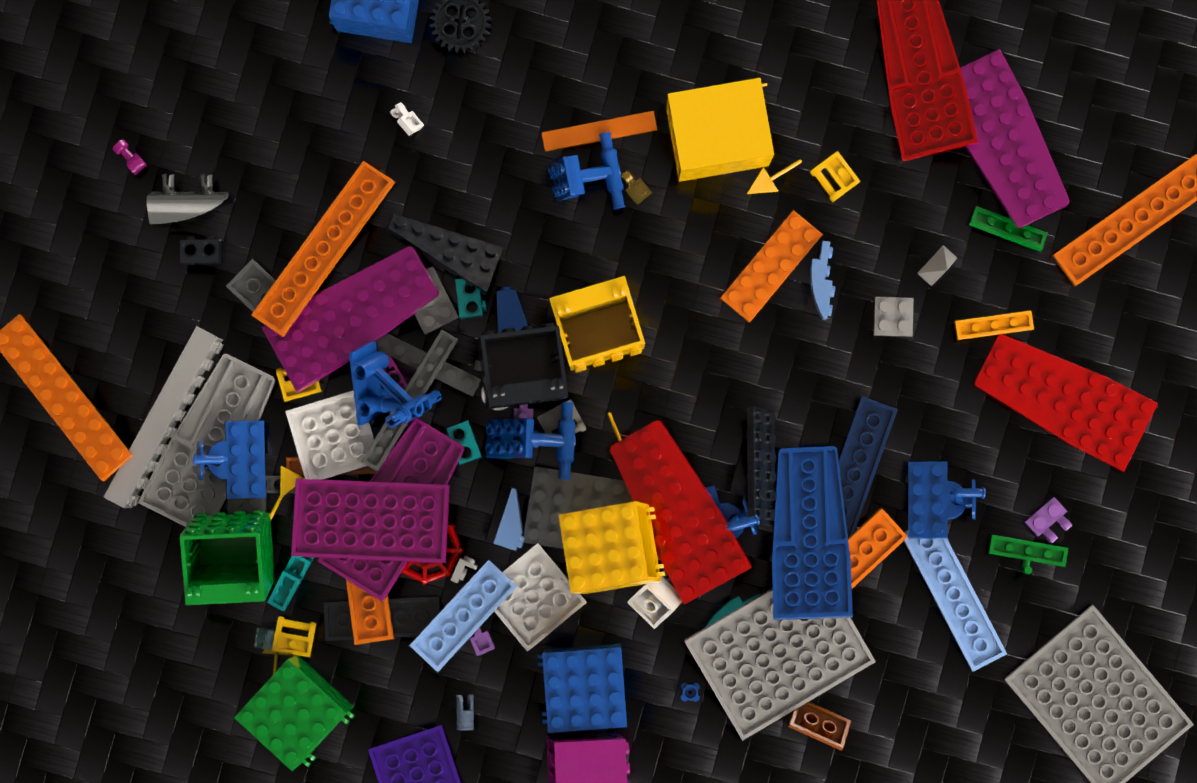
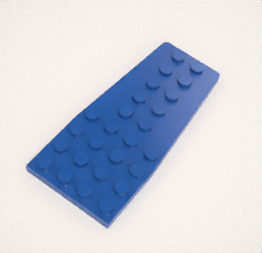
[772,446,853,620]

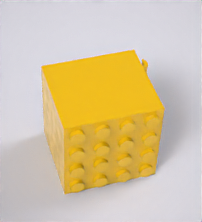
[549,276,645,373]
[559,501,665,594]

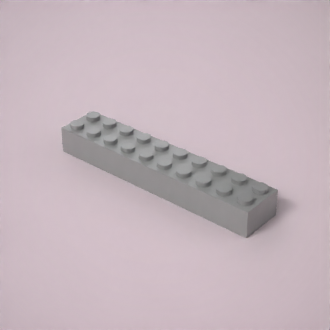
[104,326,224,508]

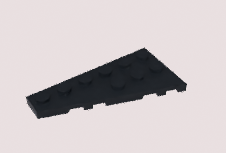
[388,214,503,296]

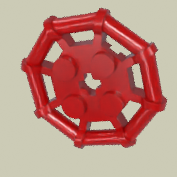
[401,523,463,585]

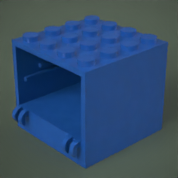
[329,0,419,43]
[537,643,627,733]

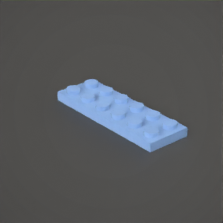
[409,560,517,672]

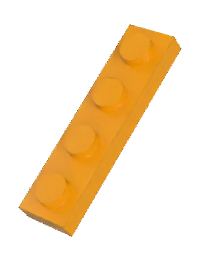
[954,311,1034,340]

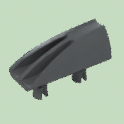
[147,174,229,224]

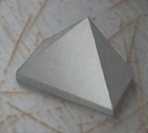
[917,245,957,286]

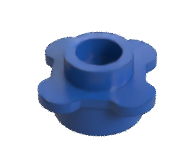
[681,682,700,702]

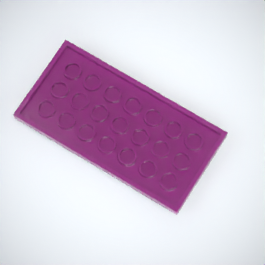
[291,479,450,563]

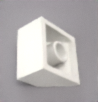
[627,576,682,629]

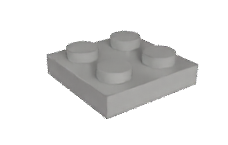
[873,297,914,337]

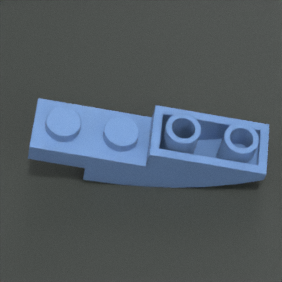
[810,241,835,320]

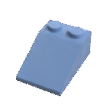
[493,488,525,551]

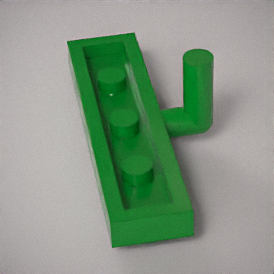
[969,206,1048,252]
[988,535,1068,574]

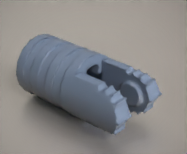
[456,694,474,730]

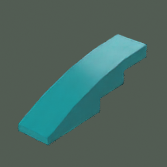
[267,556,314,612]

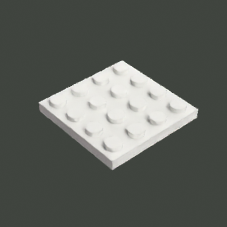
[285,391,375,480]
[494,543,587,652]

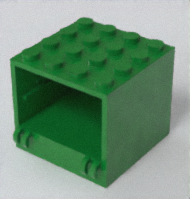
[180,510,275,605]
[234,655,355,771]

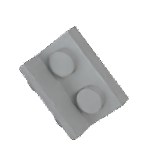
[451,556,478,583]

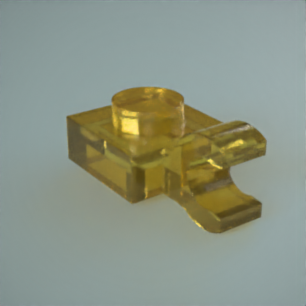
[621,171,652,205]

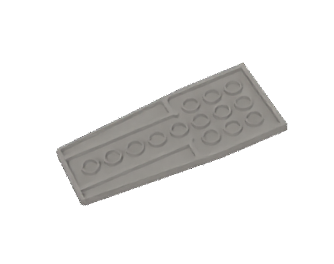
[138,354,276,527]

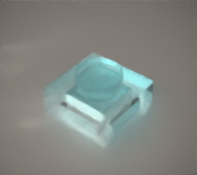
[254,628,274,650]

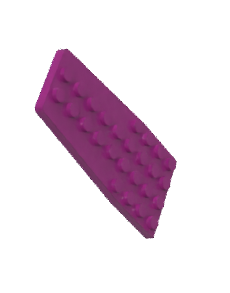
[960,49,1070,228]
[262,246,439,393]
[318,419,465,602]

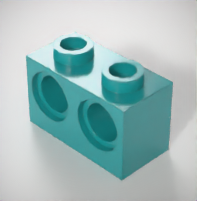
[455,279,487,319]
[445,421,482,465]

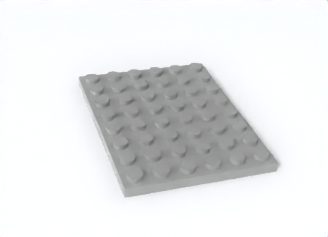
[684,588,876,741]
[1004,605,1194,783]

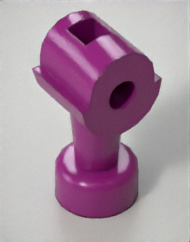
[112,139,147,175]

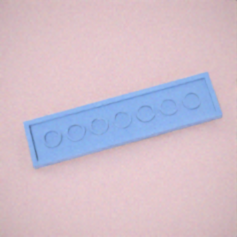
[904,530,1007,672]

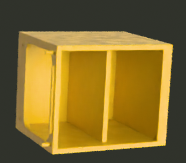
[666,78,774,182]

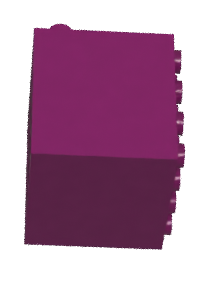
[546,732,630,783]

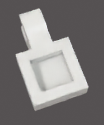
[390,102,424,136]

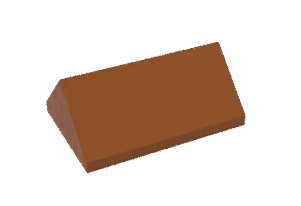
[786,702,851,751]

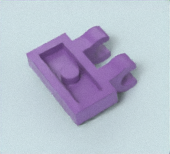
[1024,497,1072,543]

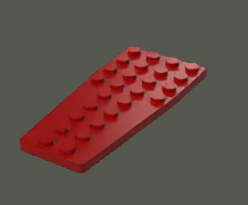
[877,0,979,161]
[974,334,1158,472]
[610,420,752,604]

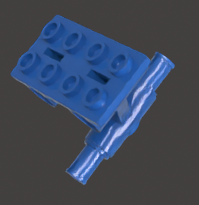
[548,132,625,209]
[349,341,442,428]
[485,402,576,480]

